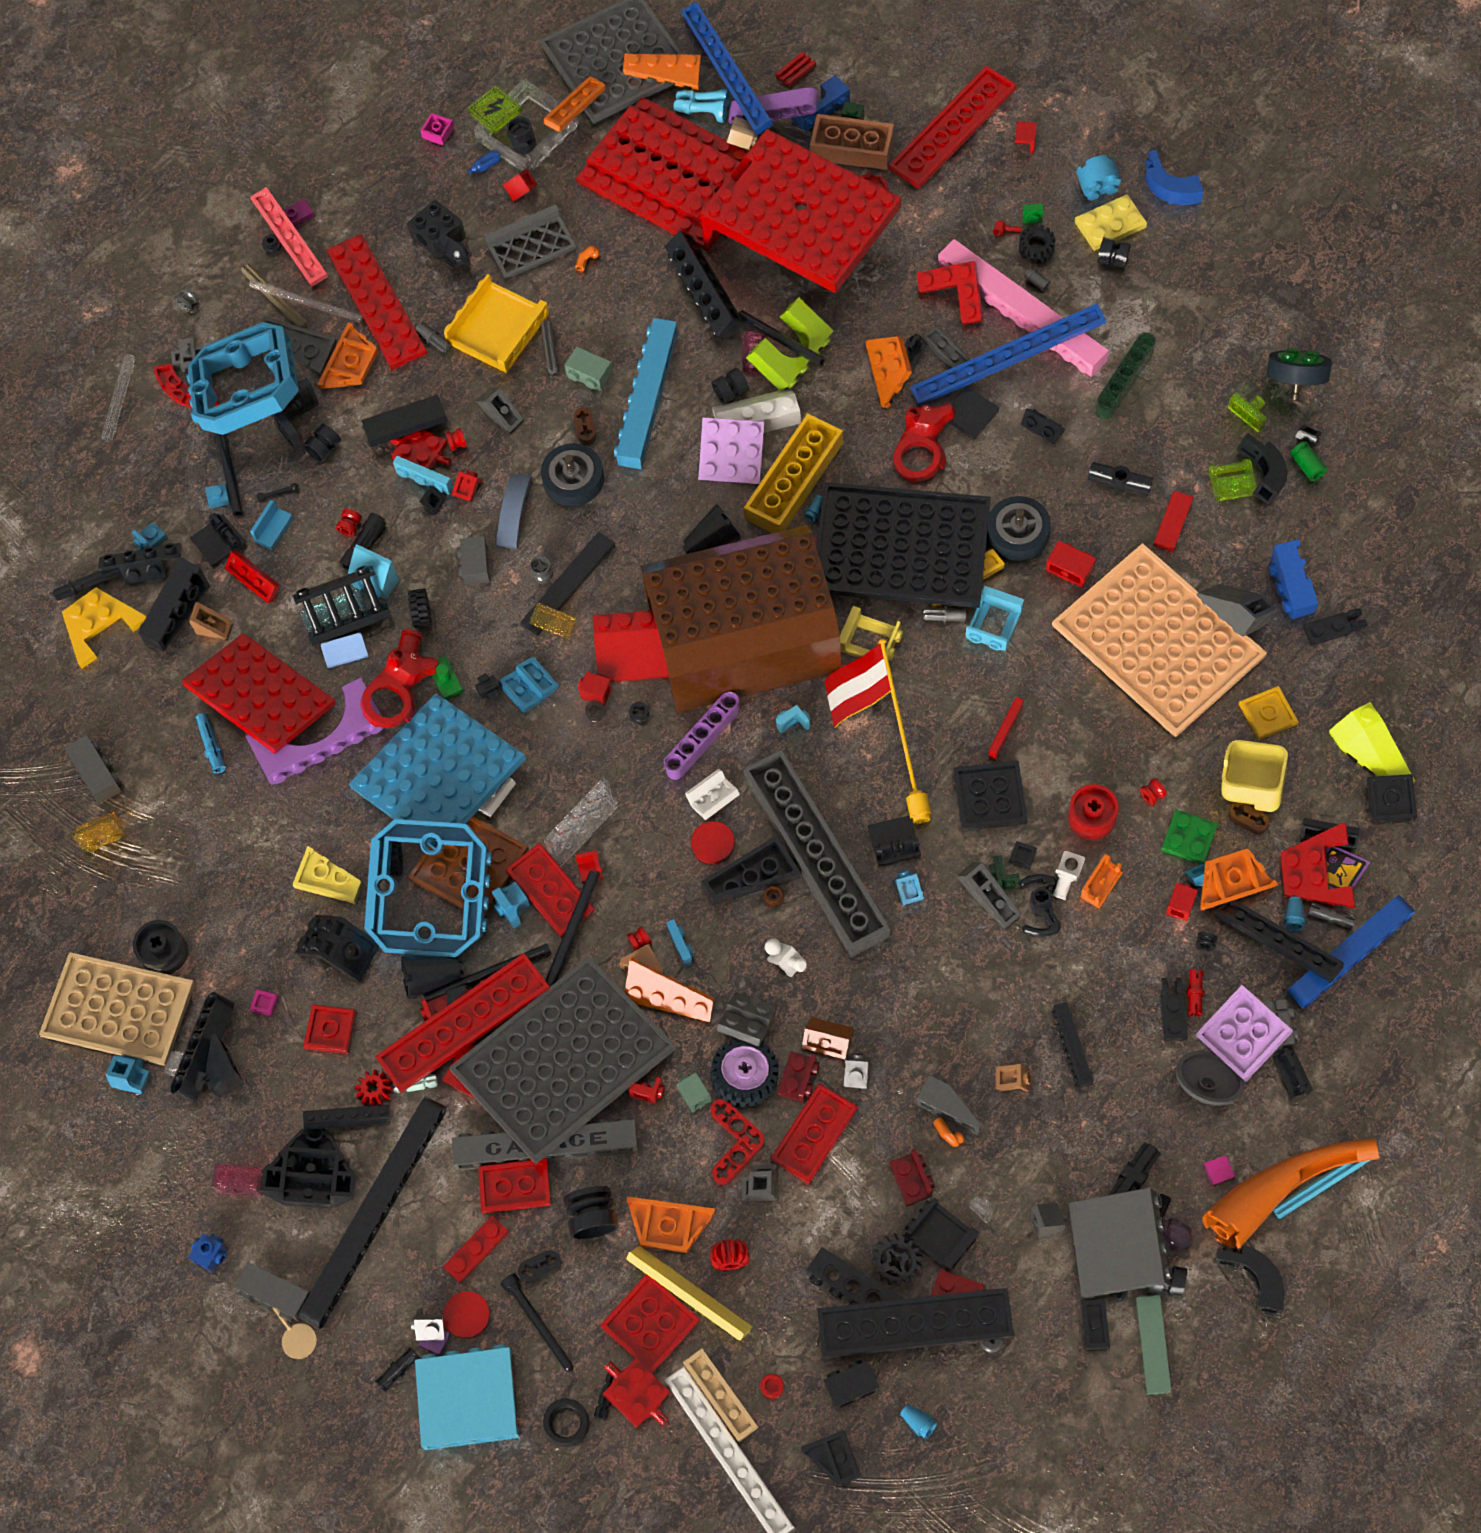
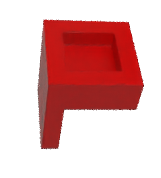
[1015,121,1036,153]
[503,169,538,201]
[575,850,604,884]

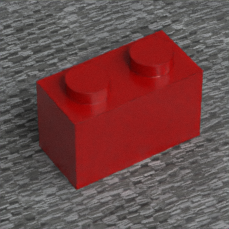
[1046,541,1096,588]

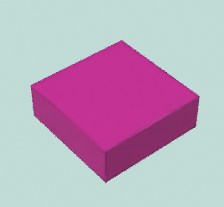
[249,989,279,1017]
[1204,1156,1235,1186]

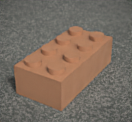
[810,114,894,170]

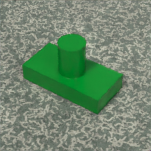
[432,656,464,700]

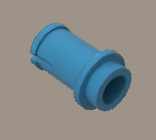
[804,495,823,522]

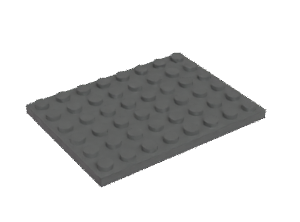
[449,956,676,1165]

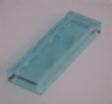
[299,588,366,632]

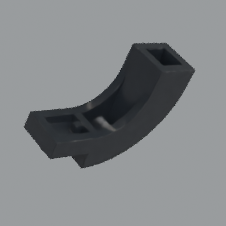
[1236,433,1288,506]
[1214,1245,1285,1316]

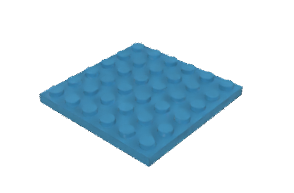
[349,693,527,849]

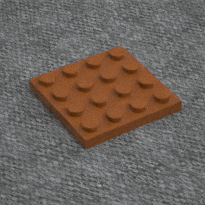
[408,816,529,917]

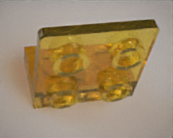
[71,811,125,853]

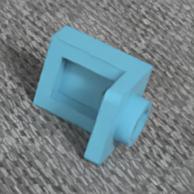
[776,705,811,734]

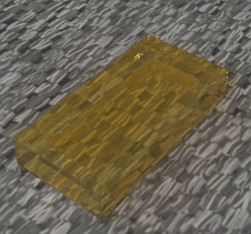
[529,602,576,638]

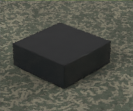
[1295,425,1322,445]
[1009,841,1037,870]

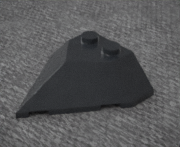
[260,1128,356,1208]

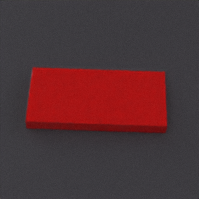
[505,842,595,937]
[770,1083,858,1185]

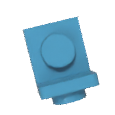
[131,522,168,550]
[893,870,924,905]

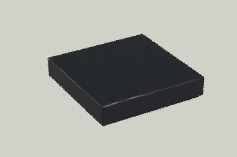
[948,387,999,440]
[1367,774,1417,822]

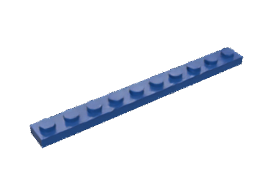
[681,1,773,135]
[910,303,1106,407]

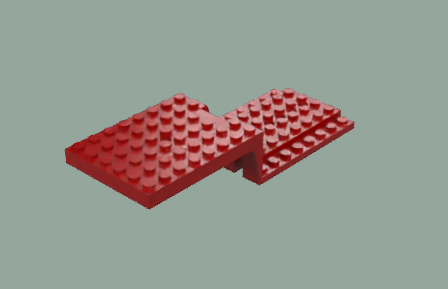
[576,97,901,294]

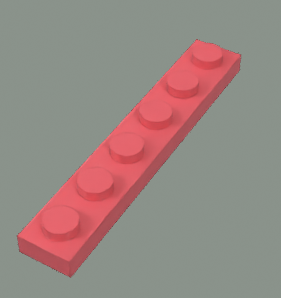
[250,187,328,287]

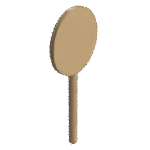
[273,1309,317,1359]

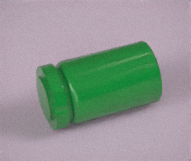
[1290,441,1328,482]

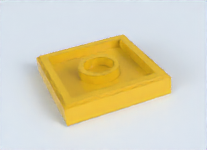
[1239,686,1299,741]

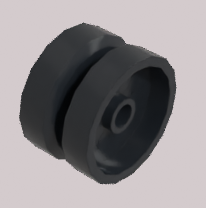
[133,920,188,975]

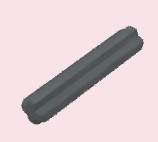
[541,320,559,374]

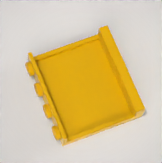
[444,274,550,373]

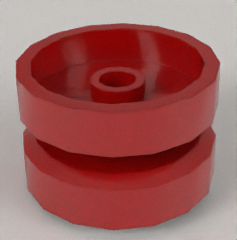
[1068,784,1119,840]

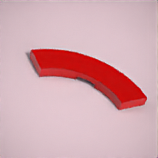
[153,363,220,408]

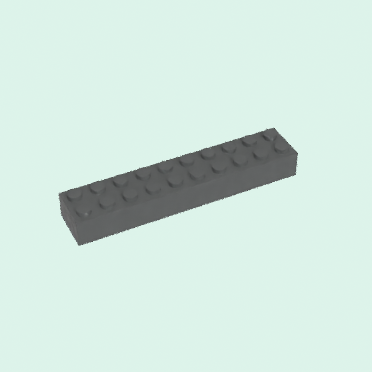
[743,749,890,958]

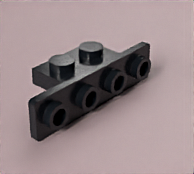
[98,543,182,585]

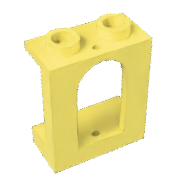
[840,606,903,661]

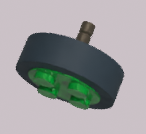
[1267,348,1332,401]

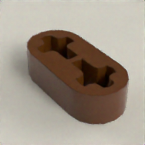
[574,408,596,445]
[1228,802,1269,834]

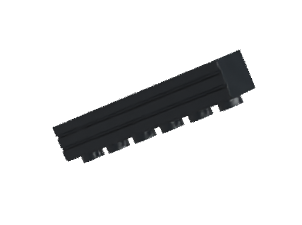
[1051,1002,1093,1089]
[303,1105,390,1130]

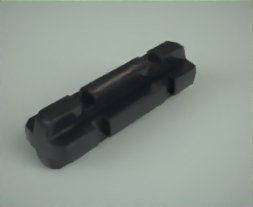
[594,1373,613,1420]

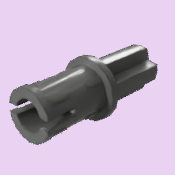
[415,322,450,353]

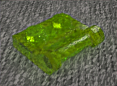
[1208,458,1257,501]

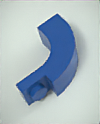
[1145,150,1203,205]

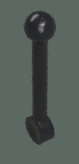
[257,483,299,501]

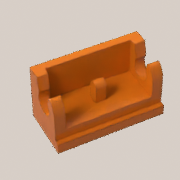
[1081,854,1123,909]

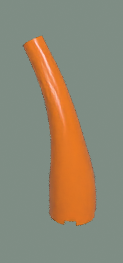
[1202,1138,1379,1249]

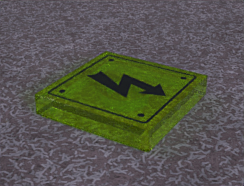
[467,85,522,134]

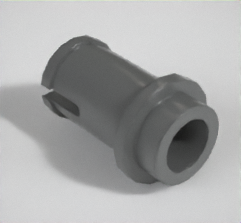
[1024,268,1051,292]

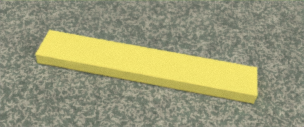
[626,1246,753,1340]

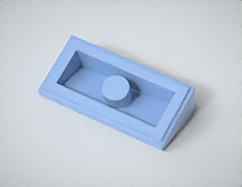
[321,633,369,669]

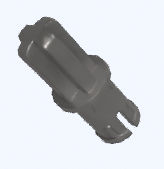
[923,606,966,623]

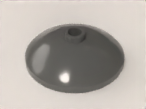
[1176,1051,1244,1106]

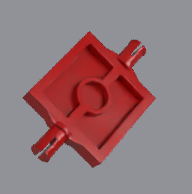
[388,430,452,470]
[602,1358,670,1428]

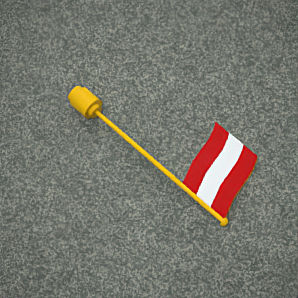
[824,639,931,824]

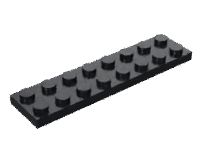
[817,1288,1014,1358]

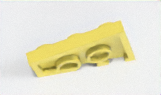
[293,846,363,904]

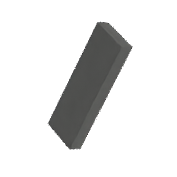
[921,325,971,369]

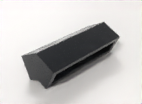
[1300,818,1360,849]

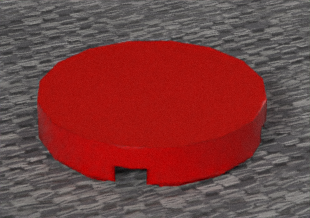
[691,821,735,865]
[443,1291,490,1339]

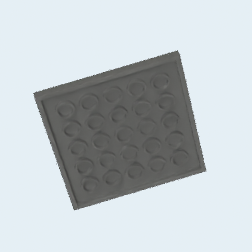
[540,0,682,124]

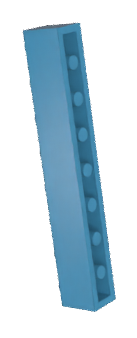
[614,318,678,469]

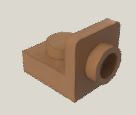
[995,1064,1033,1092]

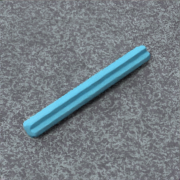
[1273,1160,1371,1219]

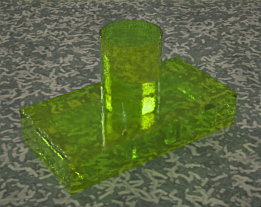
[1228,392,1267,433]

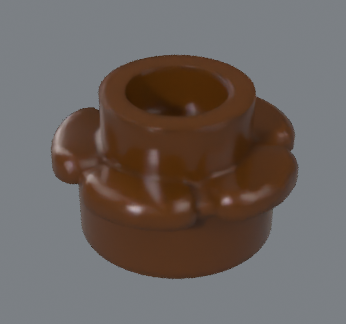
[762,886,784,907]

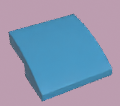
[498,656,559,714]

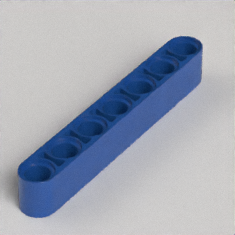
[1287,895,1415,1009]

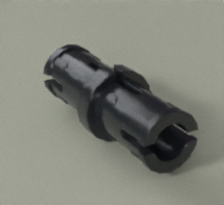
[375,1347,420,1392]

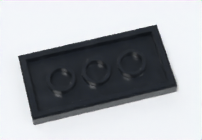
[361,395,448,447]

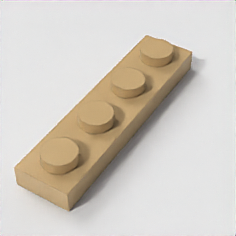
[683,1349,758,1442]

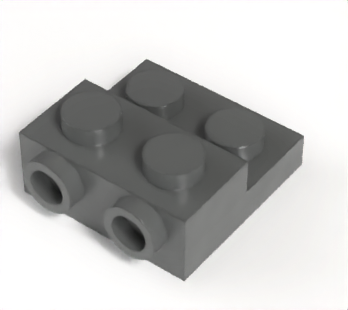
[717,992,777,1047]

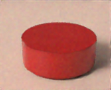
[760,1374,784,1399]

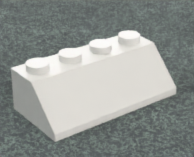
[712,388,801,433]

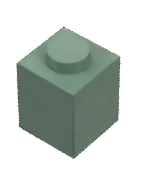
[676,1072,711,1113]

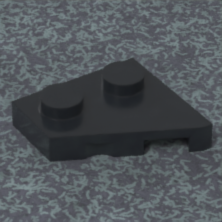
[800,1430,862,1486]

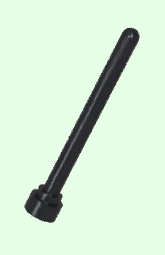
[500,1273,573,1372]

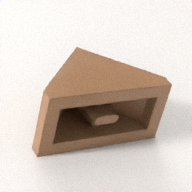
[189,602,233,640]
[619,944,665,975]

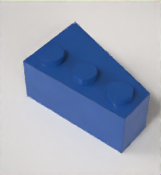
[1267,539,1318,620]

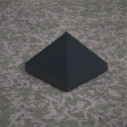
[419,485,445,514]

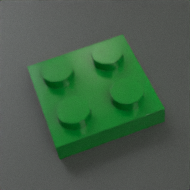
[1161,809,1218,864]

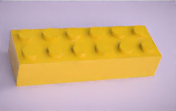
[744,413,843,533]

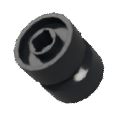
[506,117,536,154]
[1097,237,1131,268]
[711,368,749,404]
[303,424,341,462]
[1148,1265,1188,1299]

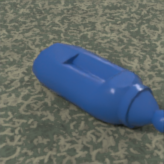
[468,150,501,174]

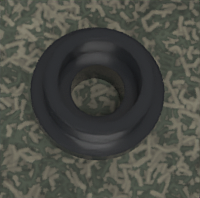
[262,234,282,253]

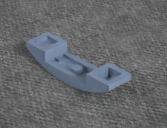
[496,473,532,549]

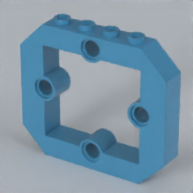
[186,322,299,435]
[364,819,492,957]

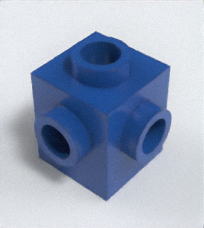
[188,1233,228,1273]

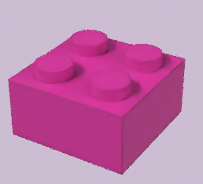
[420,113,454,145]

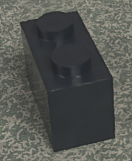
[824,1360,880,1411]

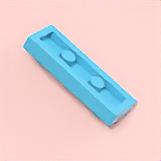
[393,456,453,495]

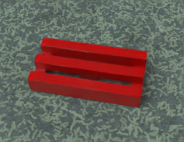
[775,52,816,88]

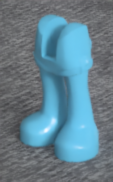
[673,89,731,123]

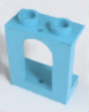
[966,586,1024,651]

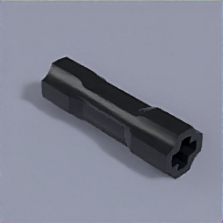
[339,513,387,571]

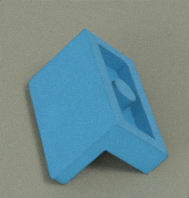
[250,500,294,551]

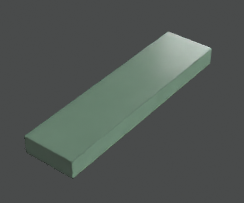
[1136,1295,1171,1395]

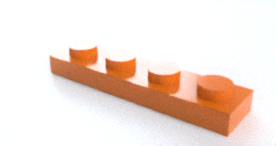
[544,76,606,132]

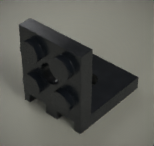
[271,378,319,457]
[295,915,379,982]

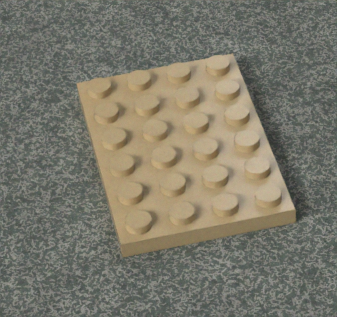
[39,952,195,1066]

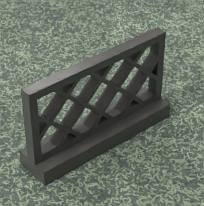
[484,204,576,280]

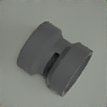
[530,556,553,584]

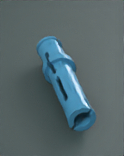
[195,713,226,774]

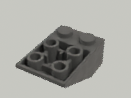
[1196,584,1277,637]

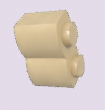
[727,116,758,150]

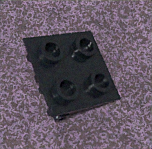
[190,513,246,566]
[868,816,921,866]

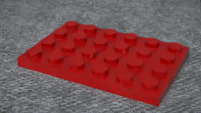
[182,633,335,754]

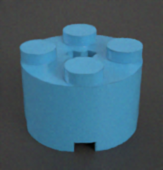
[1076,155,1121,201]

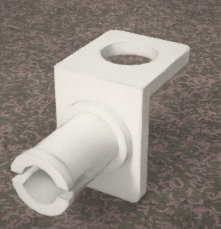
[1052,851,1085,900]

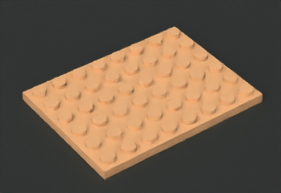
[1052,543,1267,738]

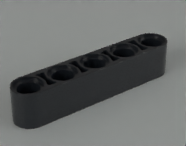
[170,992,234,1102]

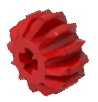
[354,1069,394,1106]
[710,1239,750,1271]

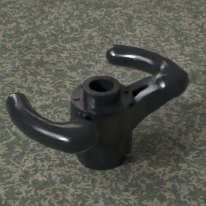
[1019,874,1061,937]

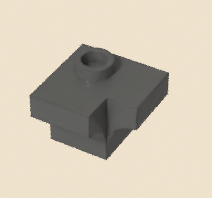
[742,1164,779,1202]

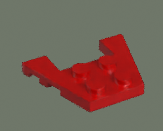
[1281,823,1356,908]

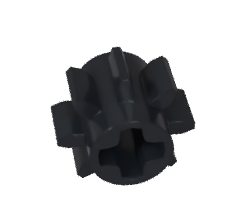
[475,673,501,701]

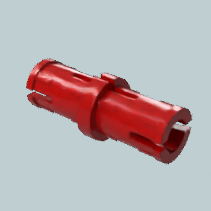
[1187,969,1205,1017]

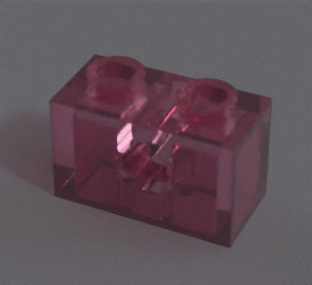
[211,1164,263,1197]

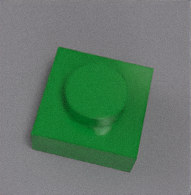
[1022,203,1043,223]

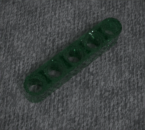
[1096,332,1156,419]

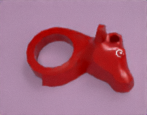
[893,403,955,483]
[360,648,439,728]

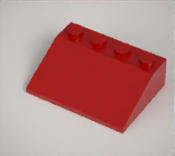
[593,610,669,682]

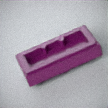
[283,199,315,227]

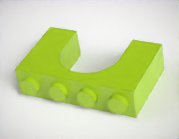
[746,297,833,391]

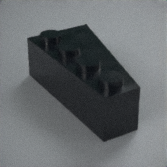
[138,557,210,652]

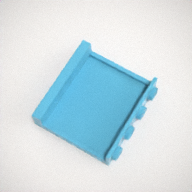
[415,1345,520,1450]

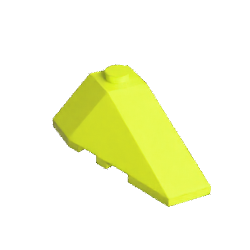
[1329,702,1415,783]

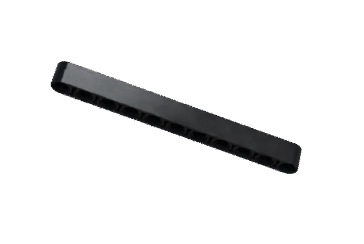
[299,1096,447,1329]

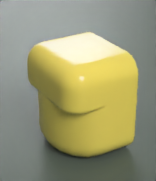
[1221,740,1288,812]

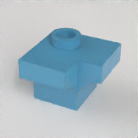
[492,882,530,929]
[106,1055,151,1095]

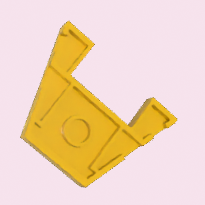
[62,587,146,669]

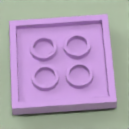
[698,418,765,484]
[1195,985,1293,1082]

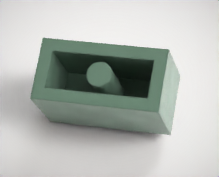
[564,346,613,391]

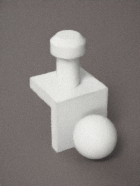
[765,938,807,978]

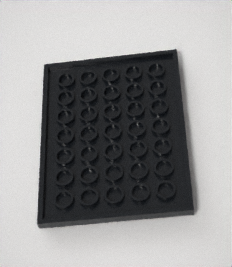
[816,482,991,608]

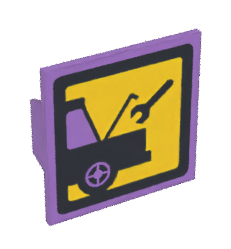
[1326,846,1370,889]

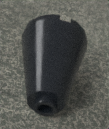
[682,503,741,554]
[401,954,464,999]

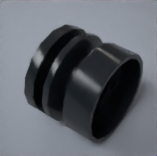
[563,1186,619,1240]

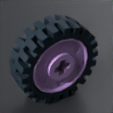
[711,1039,779,1107]

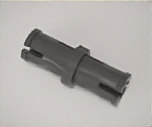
[1308,902,1356,930]

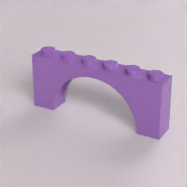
[246,678,384,785]

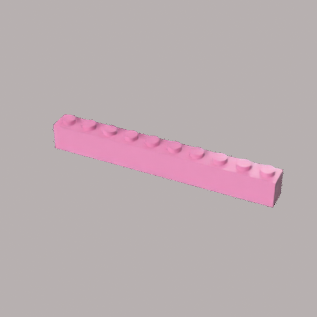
[938,239,1109,377]

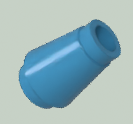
[1283,897,1306,932]
[900,1404,937,1439]

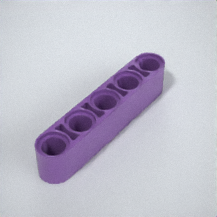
[728,88,819,125]
[664,692,740,780]

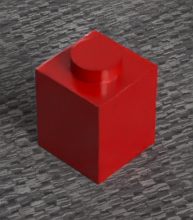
[577,672,612,706]
[1166,883,1198,921]

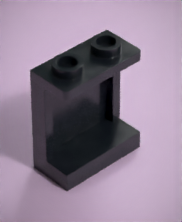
[905,1197,979,1273]

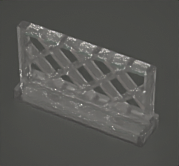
[544,777,619,867]

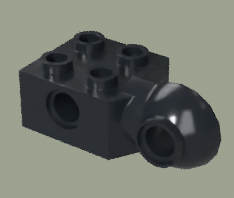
[407,199,470,268]

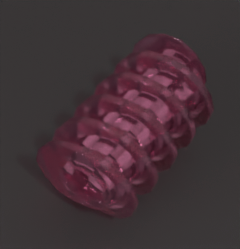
[742,331,767,377]

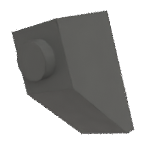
[476,388,524,432]
[1030,1203,1068,1239]

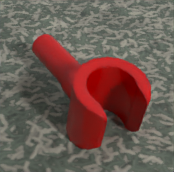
[993,220,1022,236]

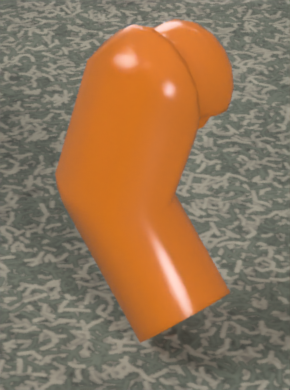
[575,245,600,271]
[933,1117,964,1147]

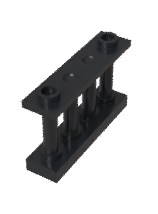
[293,565,392,646]

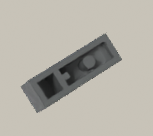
[957,862,1021,928]
[916,1075,981,1135]

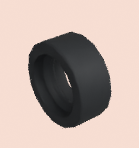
[543,1398,590,1447]

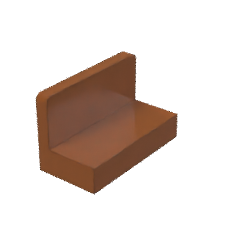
[801,1017,854,1059]

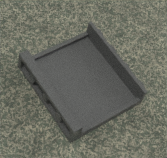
[1069,1188,1173,1300]

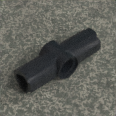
[1088,462,1153,496]
[1108,1142,1161,1195]

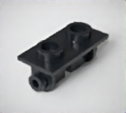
[905,334,927,370]
[1021,408,1065,444]
[1272,1047,1313,1098]

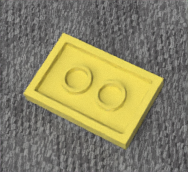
[1075,194,1147,251]

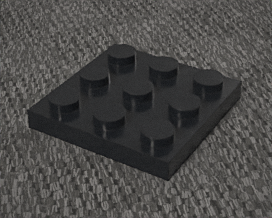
[953,760,1028,831]

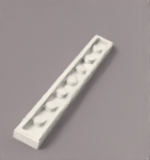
[665,1366,794,1533]

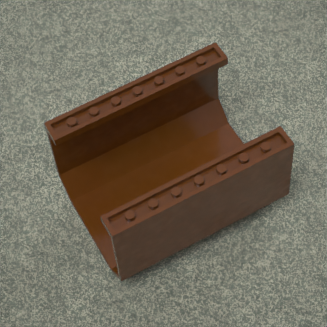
[640,525,841,713]

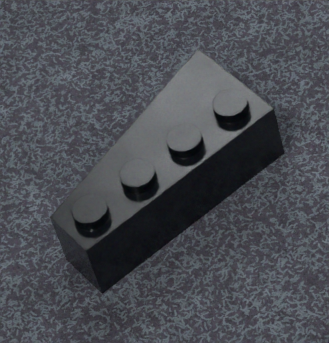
[701,836,800,905]

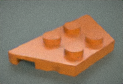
[317,322,378,389]
[865,336,912,409]
[1200,848,1278,910]
[626,1196,716,1253]

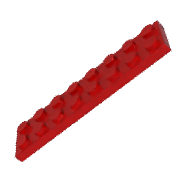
[889,65,1017,189]
[326,233,427,370]
[375,953,550,1093]

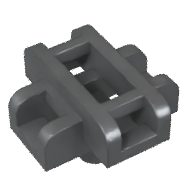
[171,338,204,372]

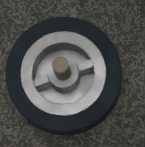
[541,443,604,506]
[987,496,1051,561]

